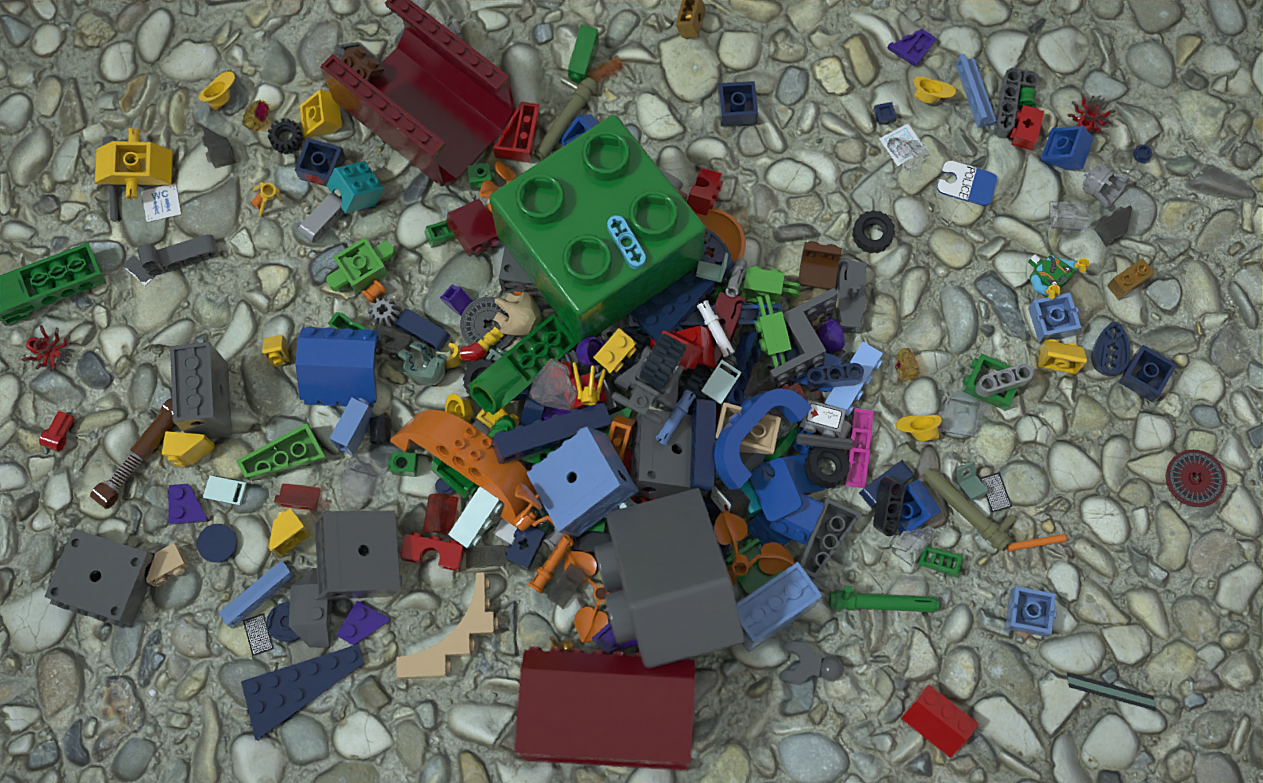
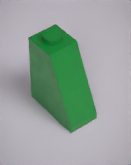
[568,24,599,83]

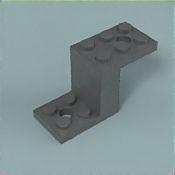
[770,288,838,389]

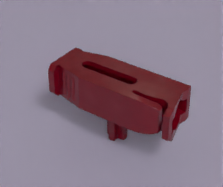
[706,292,747,368]

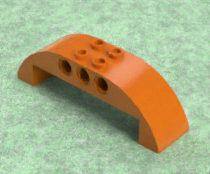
[390,410,539,528]

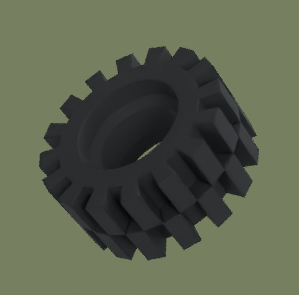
[268,118,303,154]

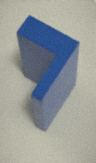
[747,512,792,546]

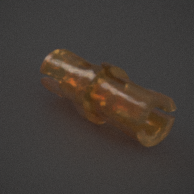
[587,56,623,82]

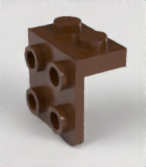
[341,46,385,82]
[798,241,842,290]

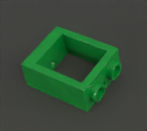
[963,353,1024,411]

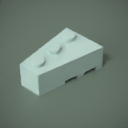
[448,487,505,548]

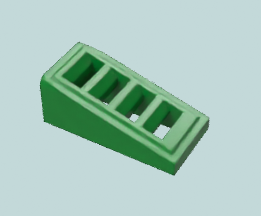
[425,220,456,248]
[919,546,964,578]

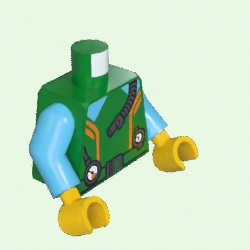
[1028,254,1090,299]

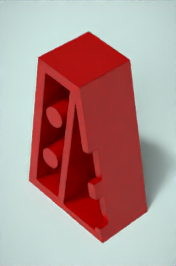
[649,326,715,368]

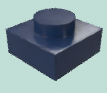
[874,102,897,124]

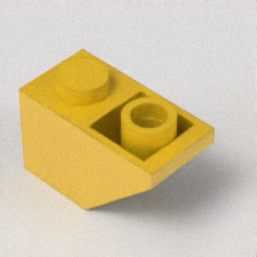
[262,335,290,366]

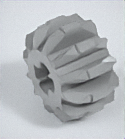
[367,296,400,329]

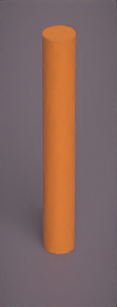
[1006,534,1067,552]

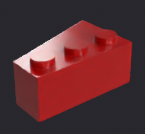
[493,101,541,163]

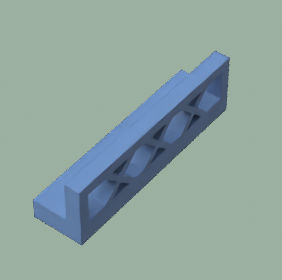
[955,54,996,128]
[219,560,295,629]

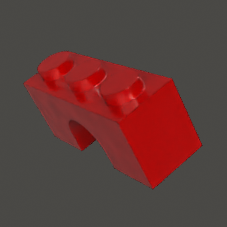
[687,167,724,216]
[400,532,465,572]

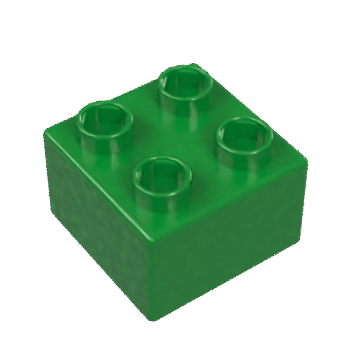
[489,115,706,343]

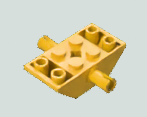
[95,128,173,200]

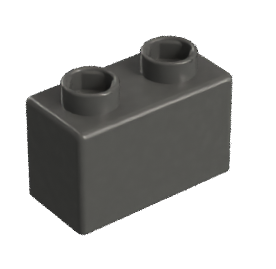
[594,488,745,668]

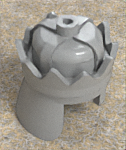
[1082,162,1130,210]

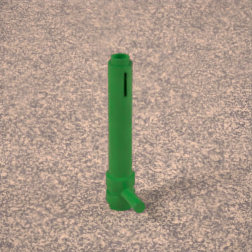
[829,585,939,613]

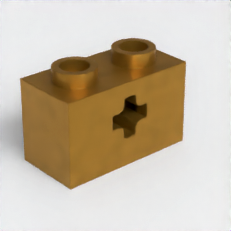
[676,0,706,38]
[1107,258,1155,300]

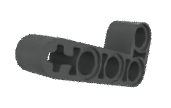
[994,68,1040,139]
[137,235,219,276]

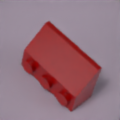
[901,684,979,758]

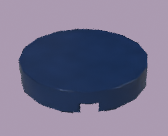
[197,524,238,563]
[266,602,299,642]

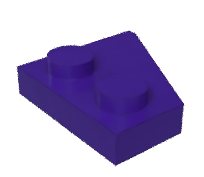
[336,601,391,645]

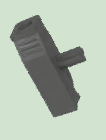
[836,258,867,334]

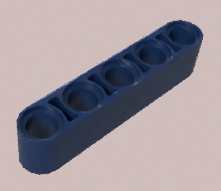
[719,331,763,406]
[690,398,716,491]

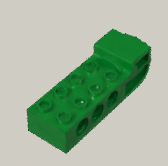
[0,242,107,326]
[467,313,579,415]

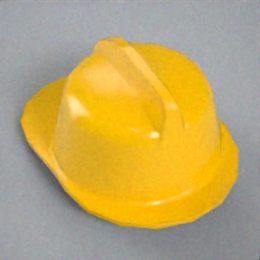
[199,71,235,110]
[913,76,956,104]
[445,393,473,422]
[896,415,942,441]

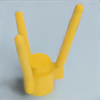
[252,182,283,217]
[573,362,606,405]

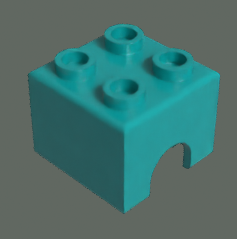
[327,161,384,214]

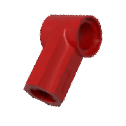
[39,411,75,452]

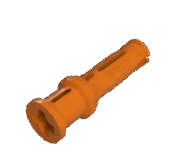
[527,536,571,594]

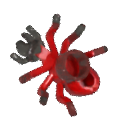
[1068,93,1116,134]
[22,325,75,371]

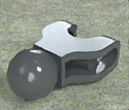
[778,641,844,685]

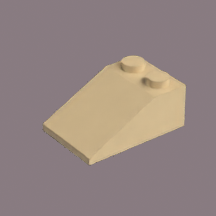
[715,402,781,454]

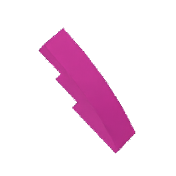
[845,408,874,488]

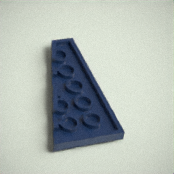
[630,251,735,342]
[241,644,365,741]

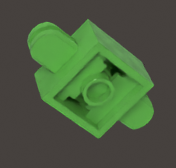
[326,238,395,294]
[725,266,801,304]
[754,294,791,368]

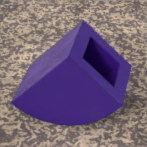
[440,284,473,316]

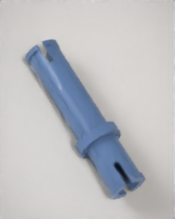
[656,390,696,445]

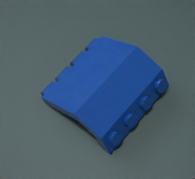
[295,327,379,408]

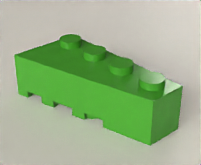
[236,423,328,481]

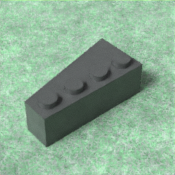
[797,498,862,581]

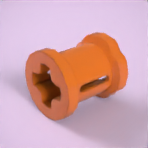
[361,280,386,303]

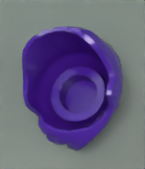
[816,317,845,353]
[576,336,605,367]

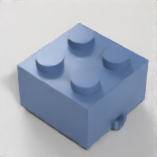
[1028,293,1081,343]
[1005,586,1056,637]

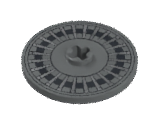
[460,297,515,353]

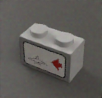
[800,400,846,438]

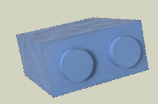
[329,397,375,456]

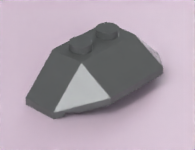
[289,568,332,648]

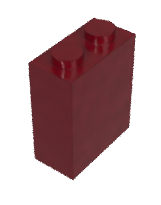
[446,198,501,257]

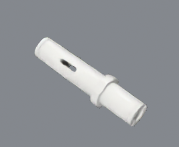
[697,300,735,358]

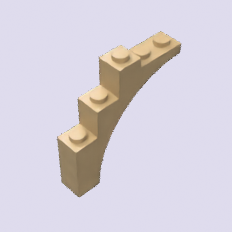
[397,572,499,680]

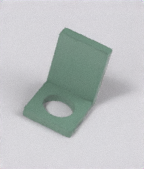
[696,253,728,282]
[956,461,988,501]

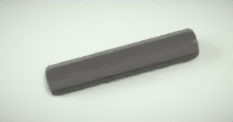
[796,433,853,450]

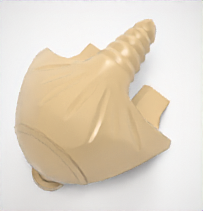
[493,291,541,335]

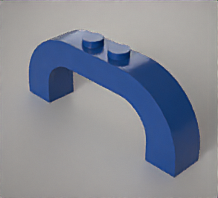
[714,389,812,490]

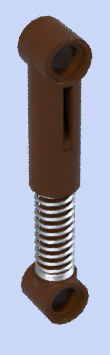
[90,398,176,509]

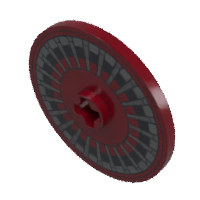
[1165,450,1226,507]

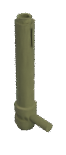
[534,77,598,161]
[922,467,1016,551]

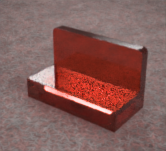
[274,483,321,511]
[423,493,458,536]

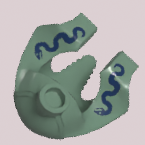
[398,341,447,386]

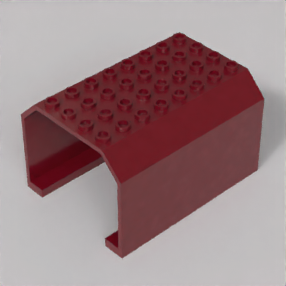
[320,0,515,187]
[514,646,695,771]

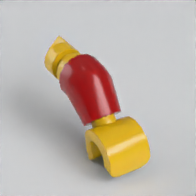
[445,327,504,368]

